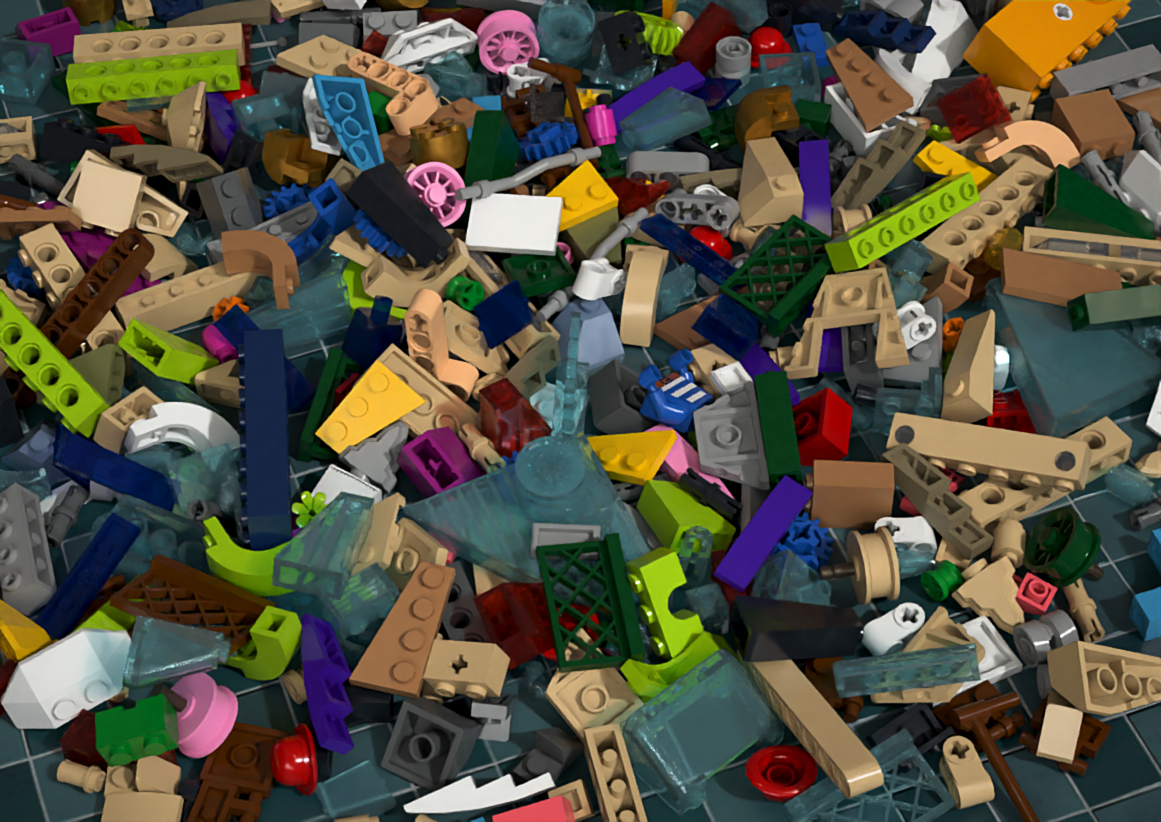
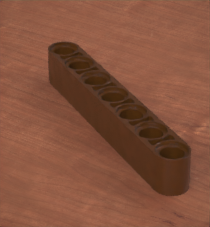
[0,228,155,409]

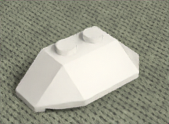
[381,18,478,73]
[1118,150,1161,237]
[0,628,142,729]

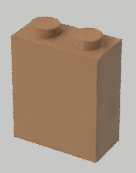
[1051,89,1135,165]
[804,460,895,530]

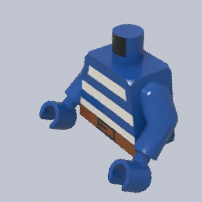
[638,348,713,433]

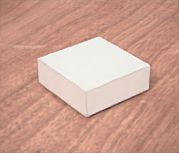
[710,361,754,397]

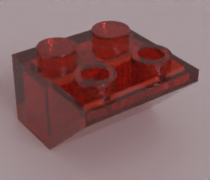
[473,582,568,670]

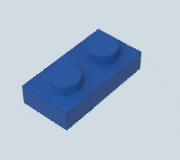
[792,23,830,68]

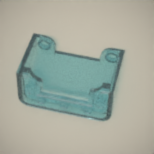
[122,612,238,690]
[622,649,785,816]

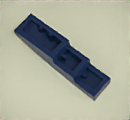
[833,10,937,54]

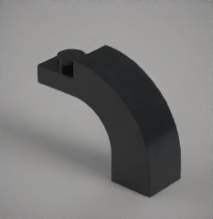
[179,131,264,220]
[303,679,394,783]

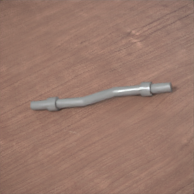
[455,146,601,201]
[536,207,649,322]

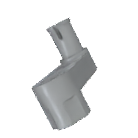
[655,188,740,230]

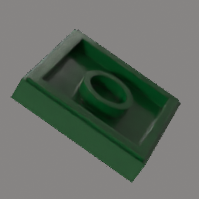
[501,246,577,300]

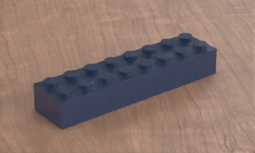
[238,329,293,551]

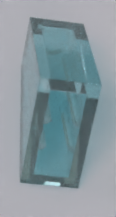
[619,87,712,151]

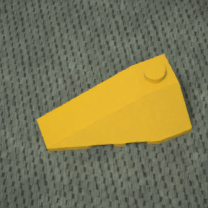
[0,599,59,670]

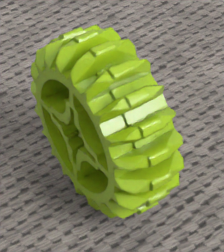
[615,10,684,56]

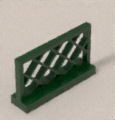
[718,214,841,338]
[298,347,387,463]
[535,533,645,673]

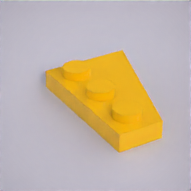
[315,360,427,454]

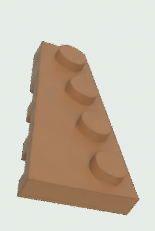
[825,38,914,133]
[378,97,484,166]
[0,206,82,240]
[654,283,756,351]
[349,561,456,699]

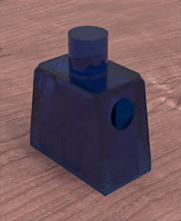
[691,294,758,362]
[341,295,403,371]

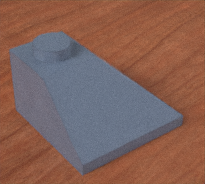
[551,298,625,377]
[1,418,92,488]

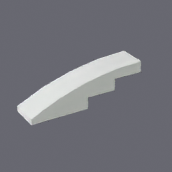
[403,772,556,814]

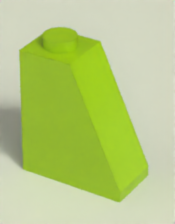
[118,318,219,385]
[636,480,736,556]

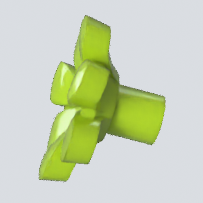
[926,125,958,143]
[291,491,335,534]

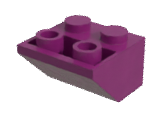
[14,7,81,64]
[397,426,487,512]

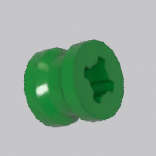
[445,275,484,311]
[920,560,964,602]

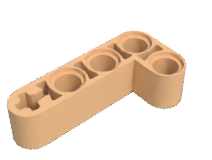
[347,52,439,136]
[404,289,479,402]

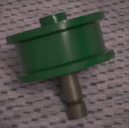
[1023,507,1104,588]

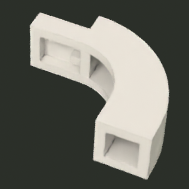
[874,48,932,115]
[124,402,242,473]

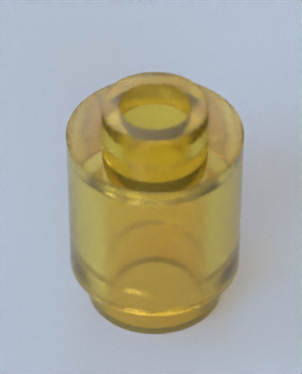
[984,227,1023,270]

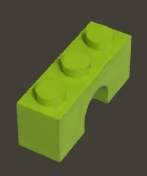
[626,547,704,661]

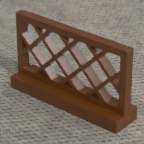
[110,554,276,657]

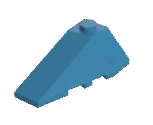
[312,74,385,171]

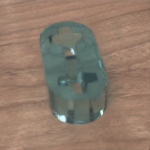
[678,526,714,589]

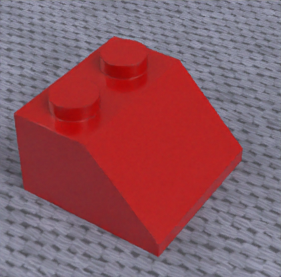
[792,387,853,467]

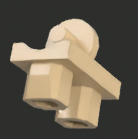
[121,0,154,28]

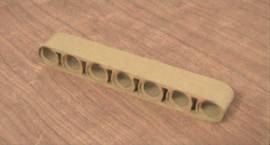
[737,649,884,799]

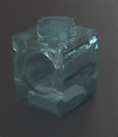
[684,582,730,635]

